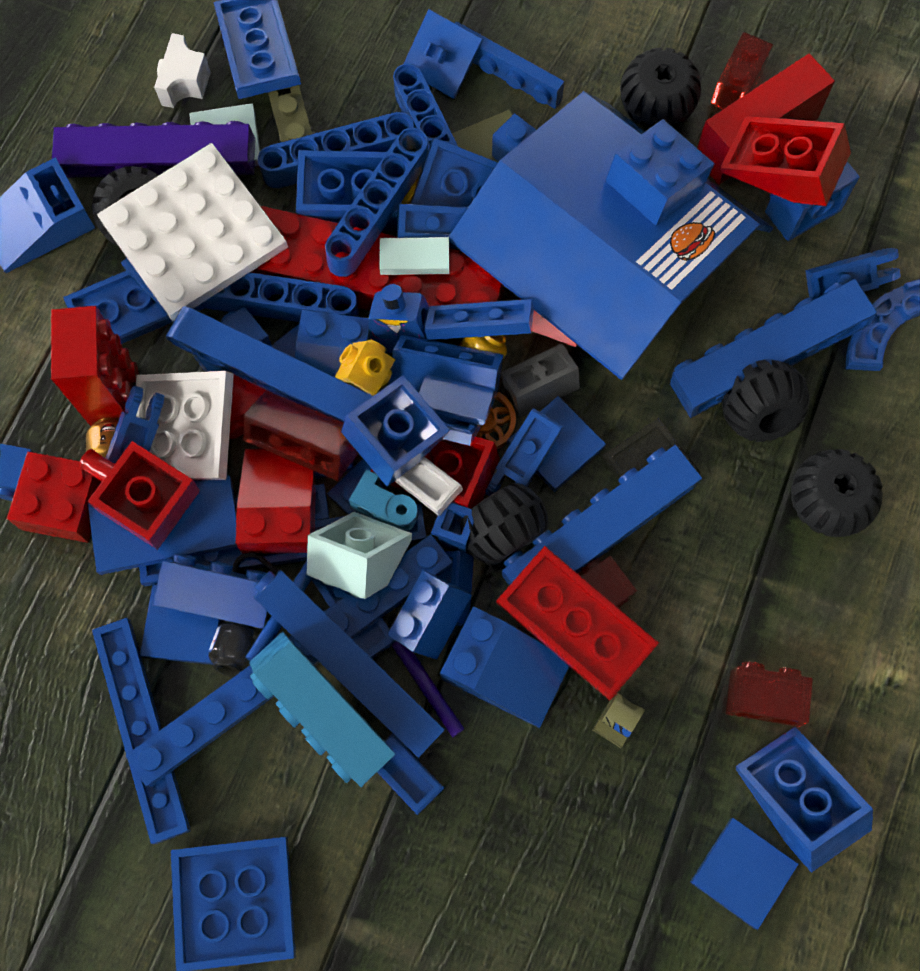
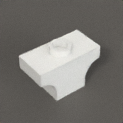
[154,33,211,108]

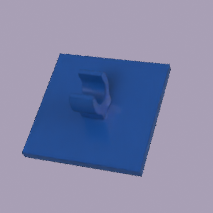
[404,9,483,99]

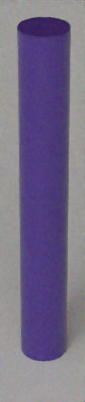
[392,641,464,738]

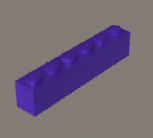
[52,121,256,178]

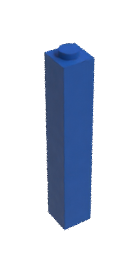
[253,570,444,758]

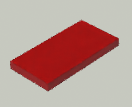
[496,546,659,701]

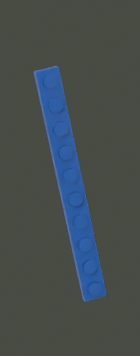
[125,534,453,788]

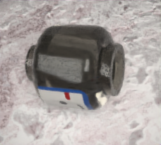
[208,622,259,677]

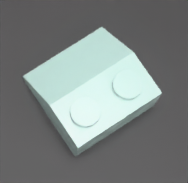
[307,512,412,599]

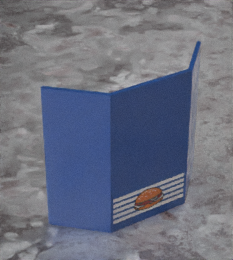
[449,91,773,380]

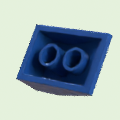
[296,150,399,231]
[289,310,370,414]
[440,606,569,728]
[736,727,873,873]

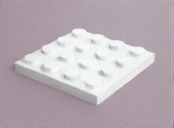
[97,143,288,322]

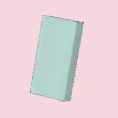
[380,237,449,275]

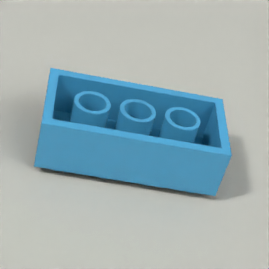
[249,631,395,787]

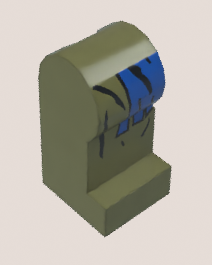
[592,693,645,748]

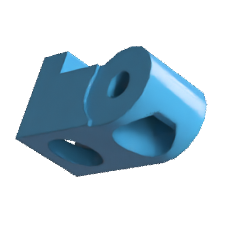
[349,469,418,531]

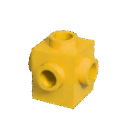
[335,340,395,396]

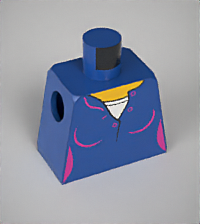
[368,284,437,353]

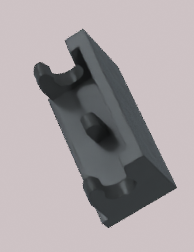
[501,343,580,418]

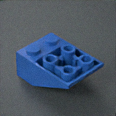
[0,157,95,273]

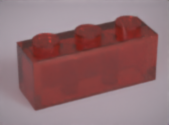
[243,390,358,481]

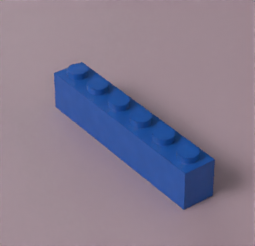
[670,279,877,418]
[502,445,702,586]

